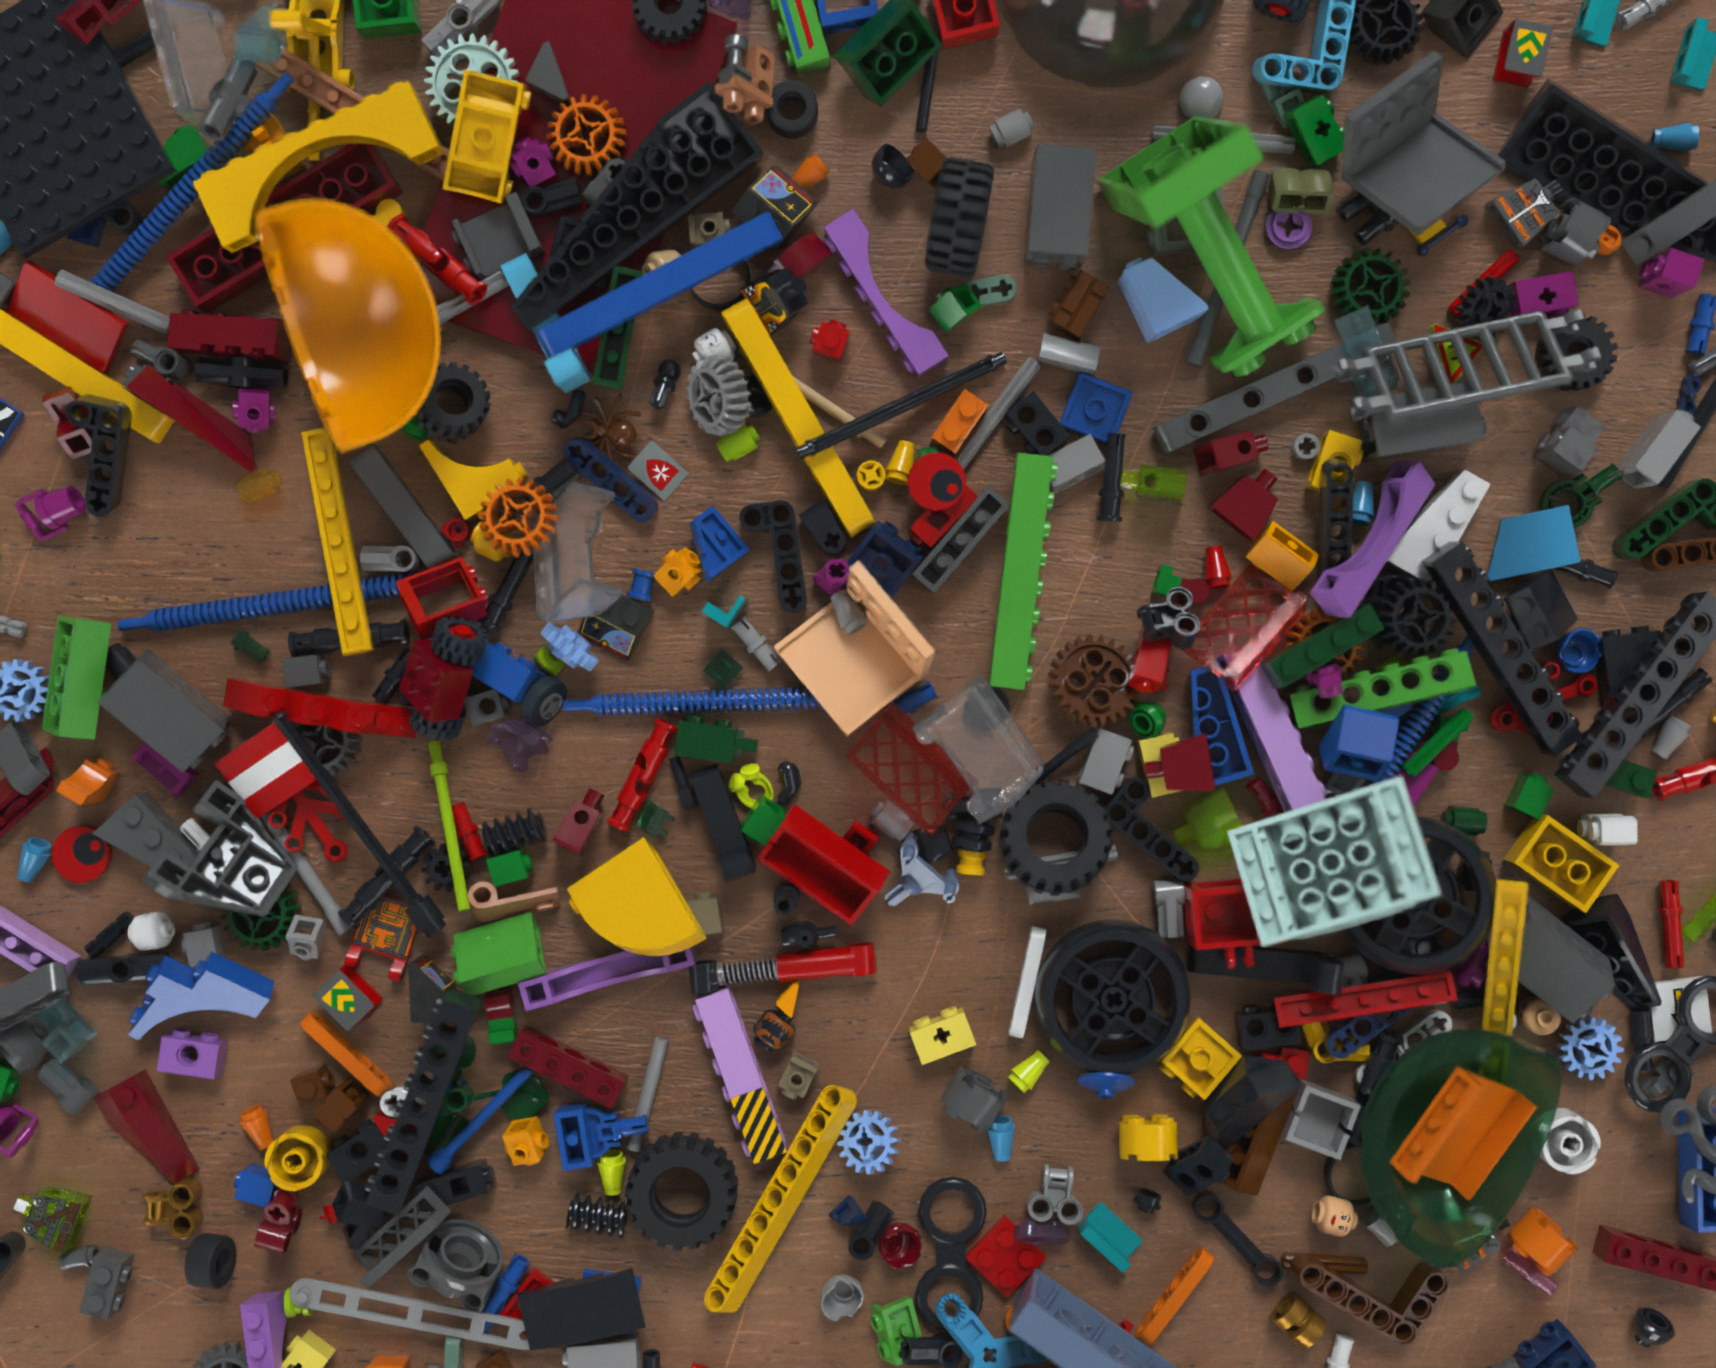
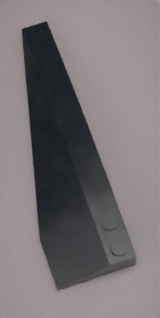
[511,81,764,331]

